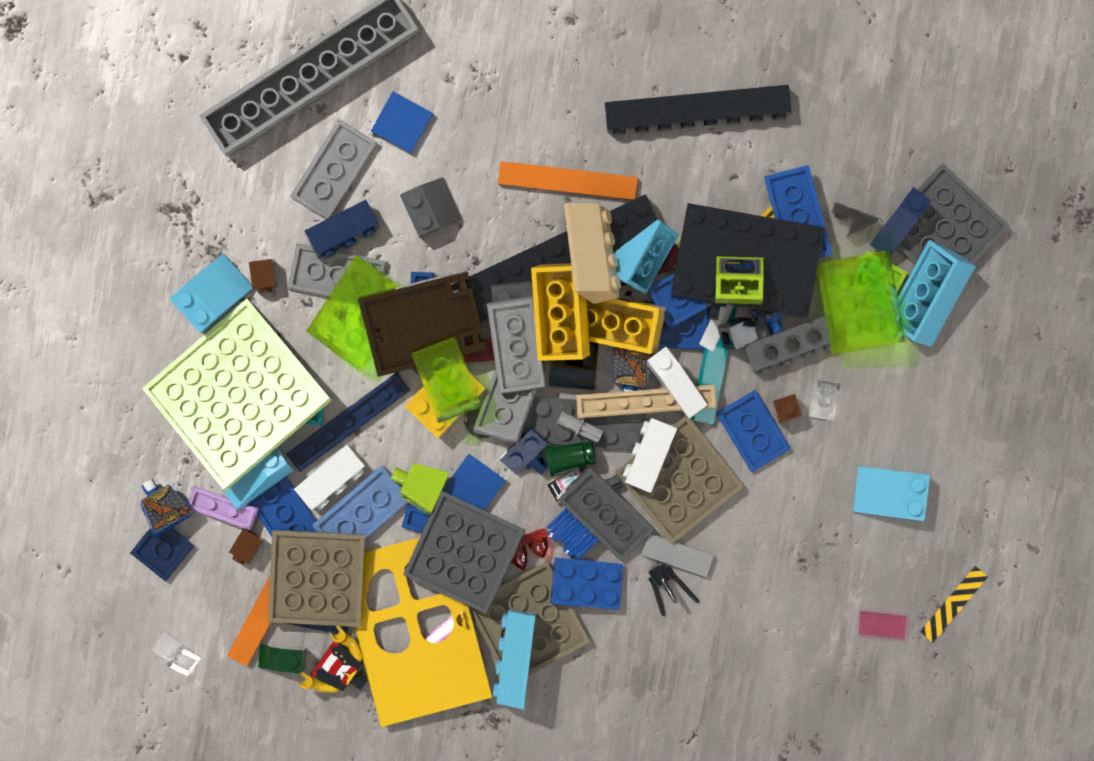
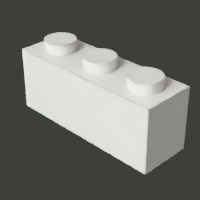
[623,418,677,493]
[294,444,366,510]

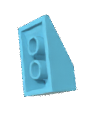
[615,220,679,295]
[169,254,252,334]
[223,447,294,511]
[853,466,930,521]

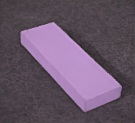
[188,486,259,530]

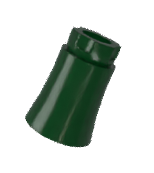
[545,442,596,477]

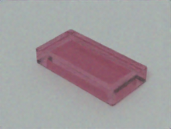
[858,611,907,639]

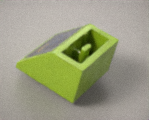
[715,256,763,305]

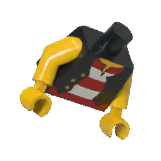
[296,625,368,693]

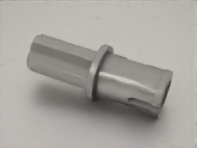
[557,411,603,443]

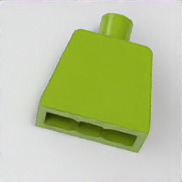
[390,463,449,516]

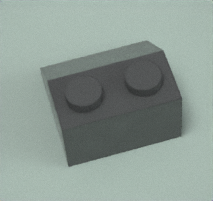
[400,177,462,238]

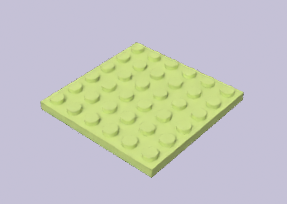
[142,299,331,491]

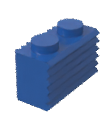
[546,508,598,559]

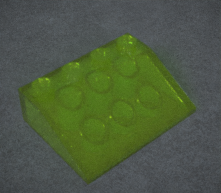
[817,251,906,355]
[306,254,404,372]

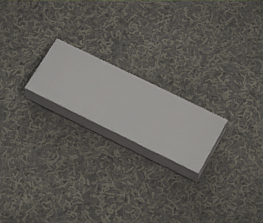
[641,533,714,577]

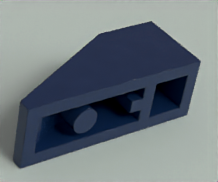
[869,187,932,258]

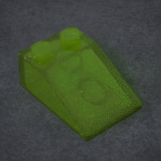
[411,337,482,424]

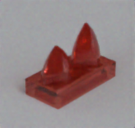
[511,527,548,570]

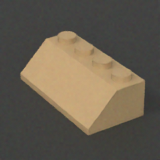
[564,203,621,304]

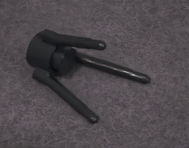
[648,563,699,616]

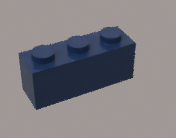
[304,199,379,260]

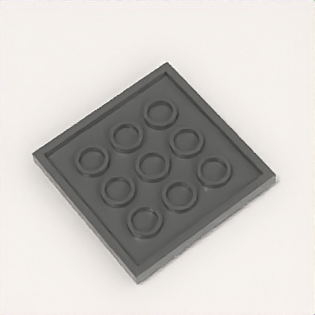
[879,163,1010,265]
[403,491,526,614]

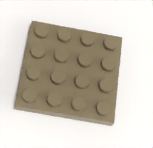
[615,415,744,544]
[268,529,365,627]
[469,561,590,675]

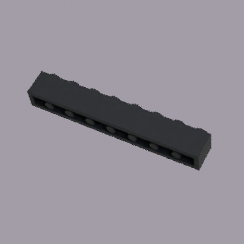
[604,85,791,135]

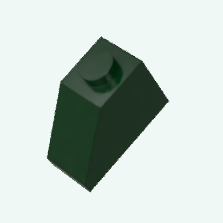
[258,644,306,673]

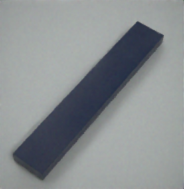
[286,372,411,472]

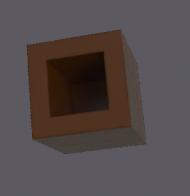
[249,259,278,294]
[771,394,802,423]
[229,528,265,565]

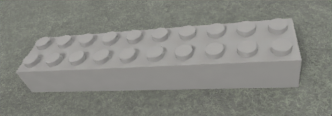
[199,0,420,157]

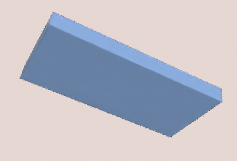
[312,465,408,540]

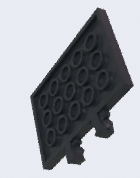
[671,203,825,329]

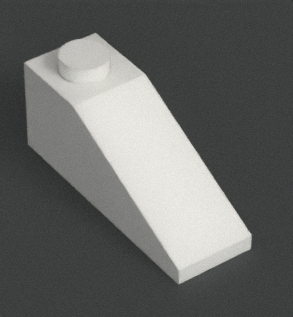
[647,347,707,419]

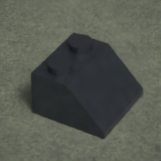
[548,341,599,390]

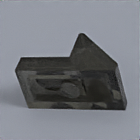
[830,202,879,237]

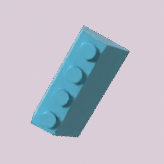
[886,240,976,346]
[493,609,536,709]

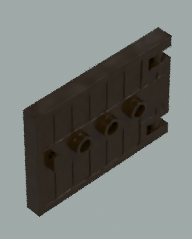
[357,269,487,377]

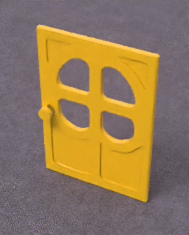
[355,537,493,728]

